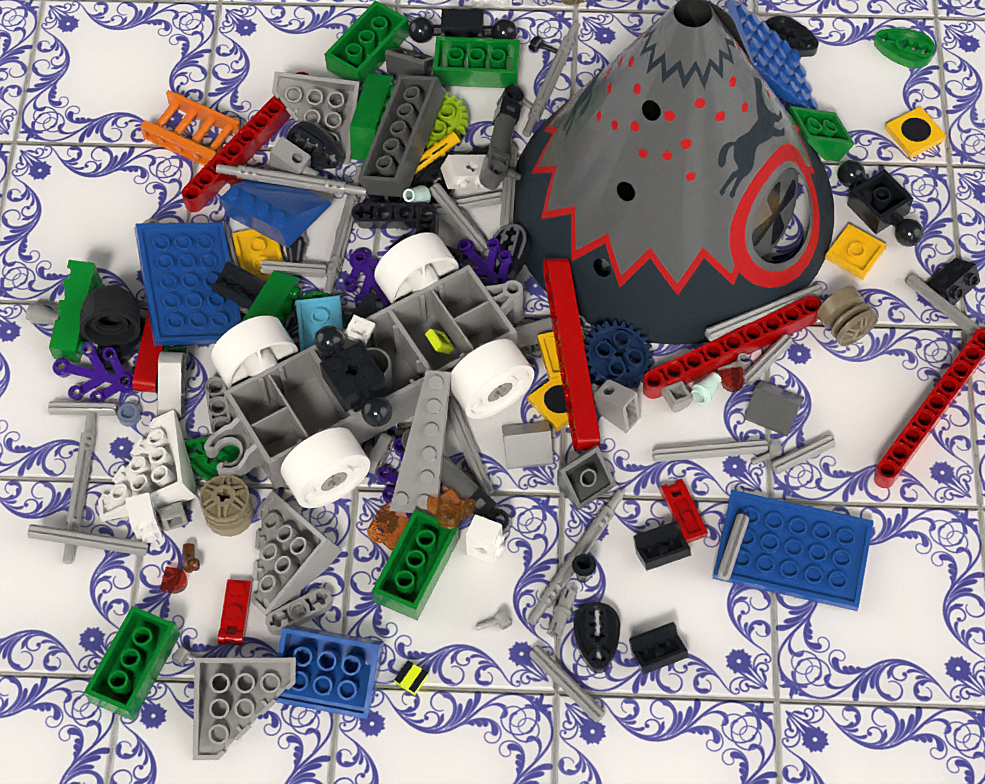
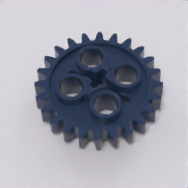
[584,320,654,389]

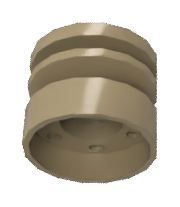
[817,286,879,346]
[199,474,255,537]

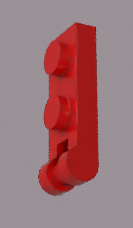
[659,479,708,544]
[217,579,252,646]

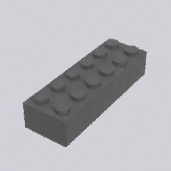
[358,75,446,197]

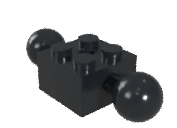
[408,8,518,43]
[837,160,924,247]
[315,325,392,427]

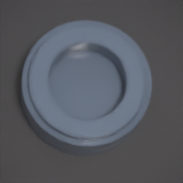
[117,403,141,427]

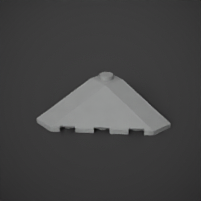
[272,71,360,165]
[252,491,342,616]
[193,658,296,760]

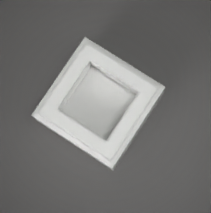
[344,315,375,346]

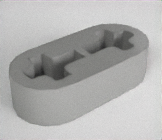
[368,433,395,475]

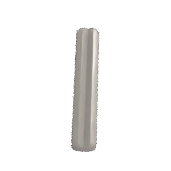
[260,260,326,278]
[742,334,793,386]
[48,401,117,416]
[771,435,835,474]
[717,514,749,581]

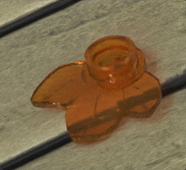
[427,488,475,529]
[367,506,409,550]

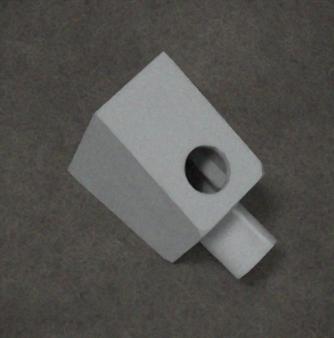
[269,137,319,178]
[591,380,641,433]

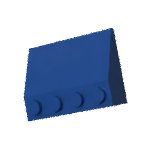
[219,180,332,248]
[275,624,384,719]

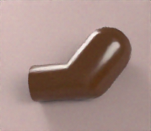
[182,543,200,573]

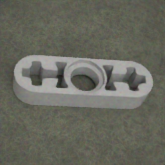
[266,588,333,636]

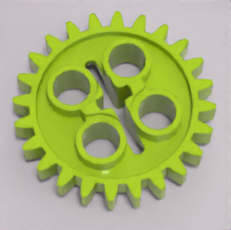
[425,92,469,152]

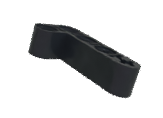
[351,202,439,236]

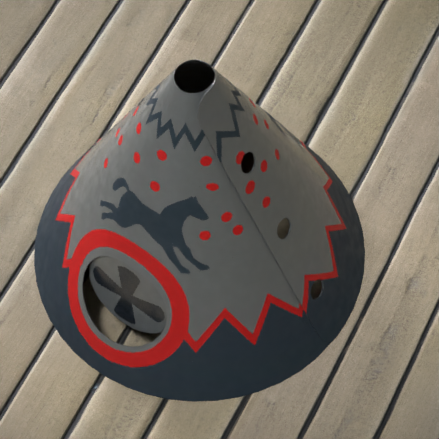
[513,0,834,345]

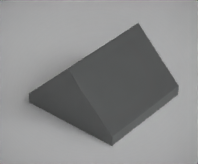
[385,47,434,76]
[744,381,805,436]
[557,445,617,510]

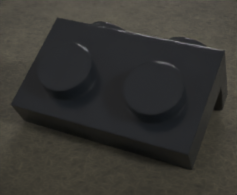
[926,258,980,306]
[211,261,266,309]
[633,521,691,571]
[629,622,689,675]

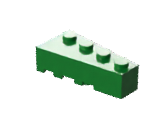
[350,73,395,161]
[49,260,105,363]
[242,270,301,326]

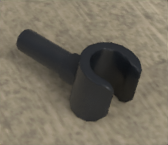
[528,36,558,54]

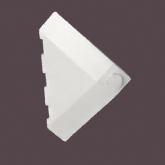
[98,410,197,522]

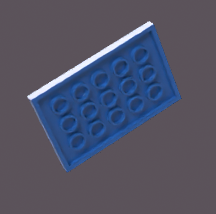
[726,0,818,110]
[134,222,242,346]
[712,490,874,611]

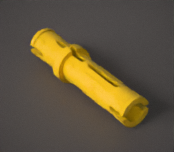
[415,131,460,174]

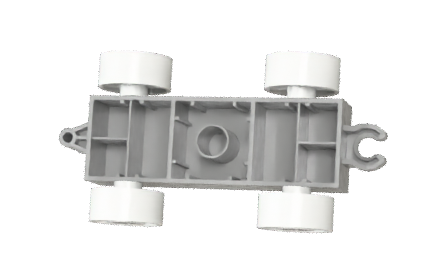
[204,233,534,508]

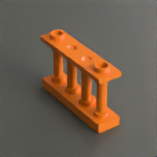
[140,90,241,166]

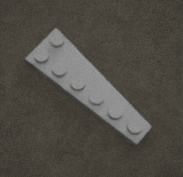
[390,370,451,515]

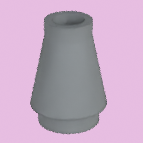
[26,302,60,325]

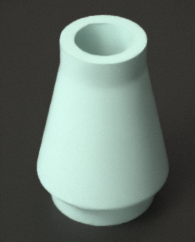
[403,185,431,203]
[691,372,722,405]

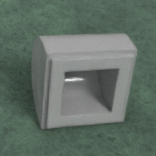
[661,381,693,412]
[158,501,188,531]

